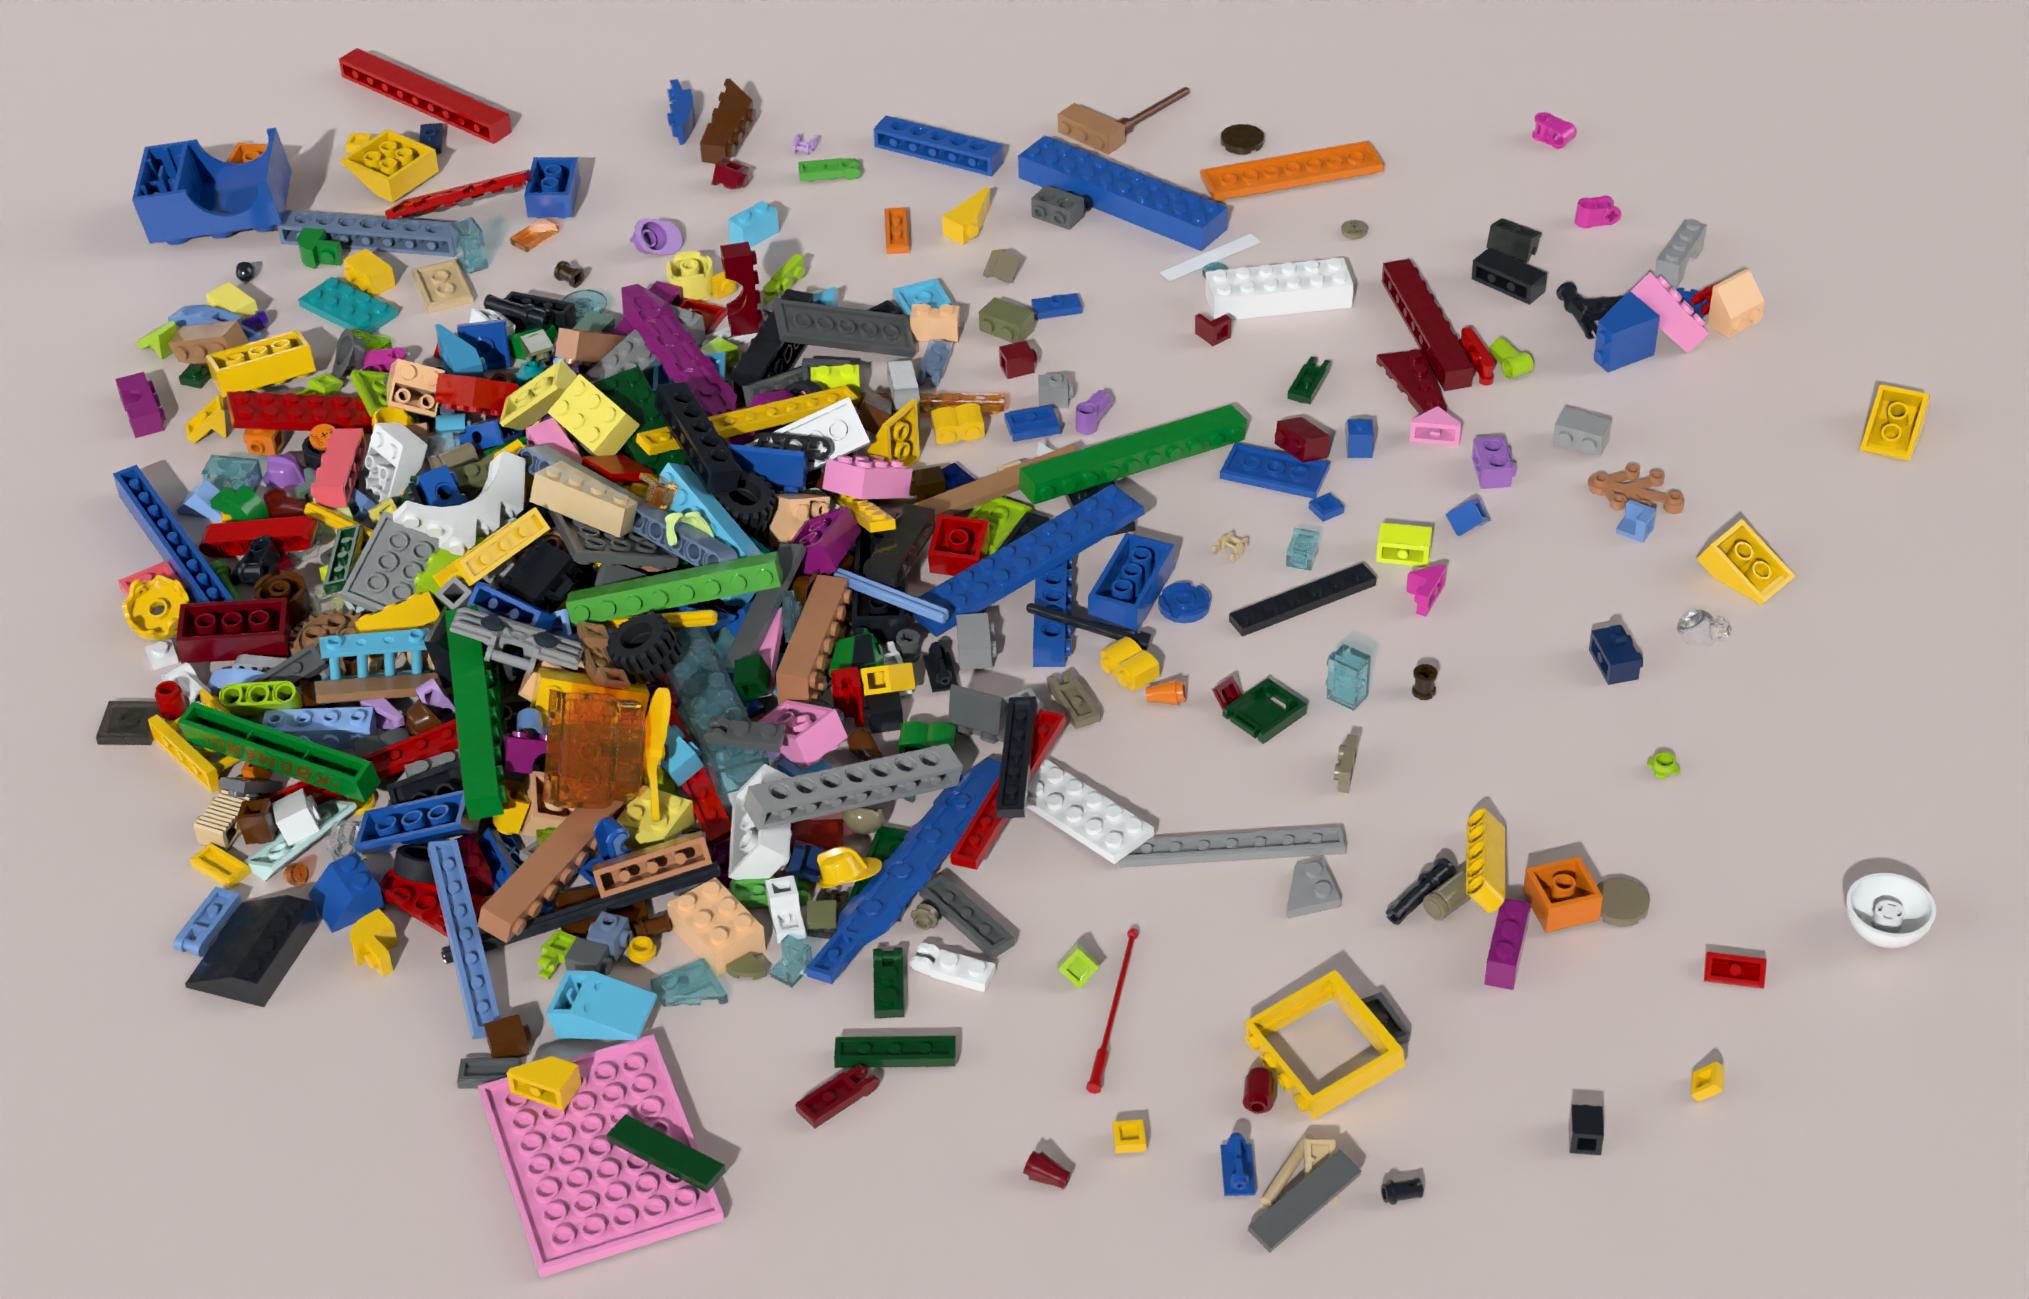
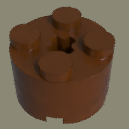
[254,570,312,630]

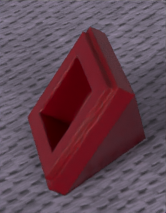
[1212,676,1242,710]

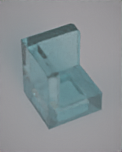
[769,934,813,987]

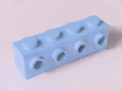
[262,707,377,750]

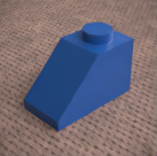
[1345,418,1374,458]

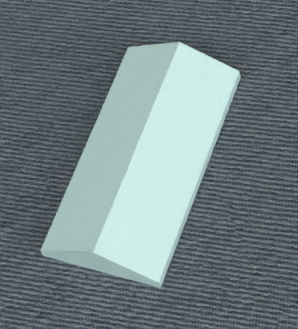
[243,800,357,881]

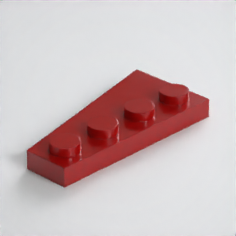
[378,869,489,937]

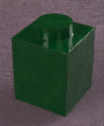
[733,653,771,701]

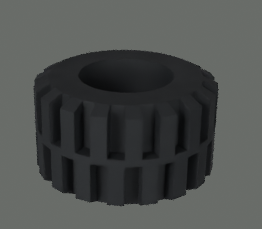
[712,469,776,537]
[606,612,682,685]

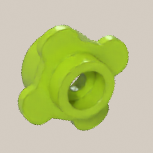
[1647,752,1680,779]

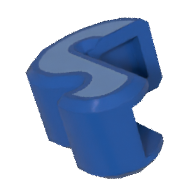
[578,816,631,887]

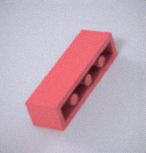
[311,428,367,508]

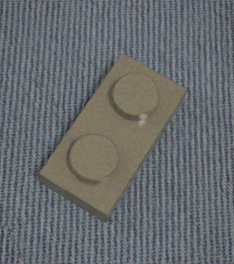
[1334,734,1358,793]

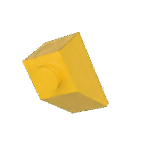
[507,1056,582,1111]

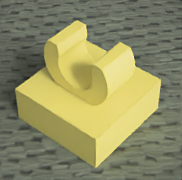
[368,498,397,524]

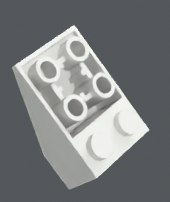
[358,422,428,504]

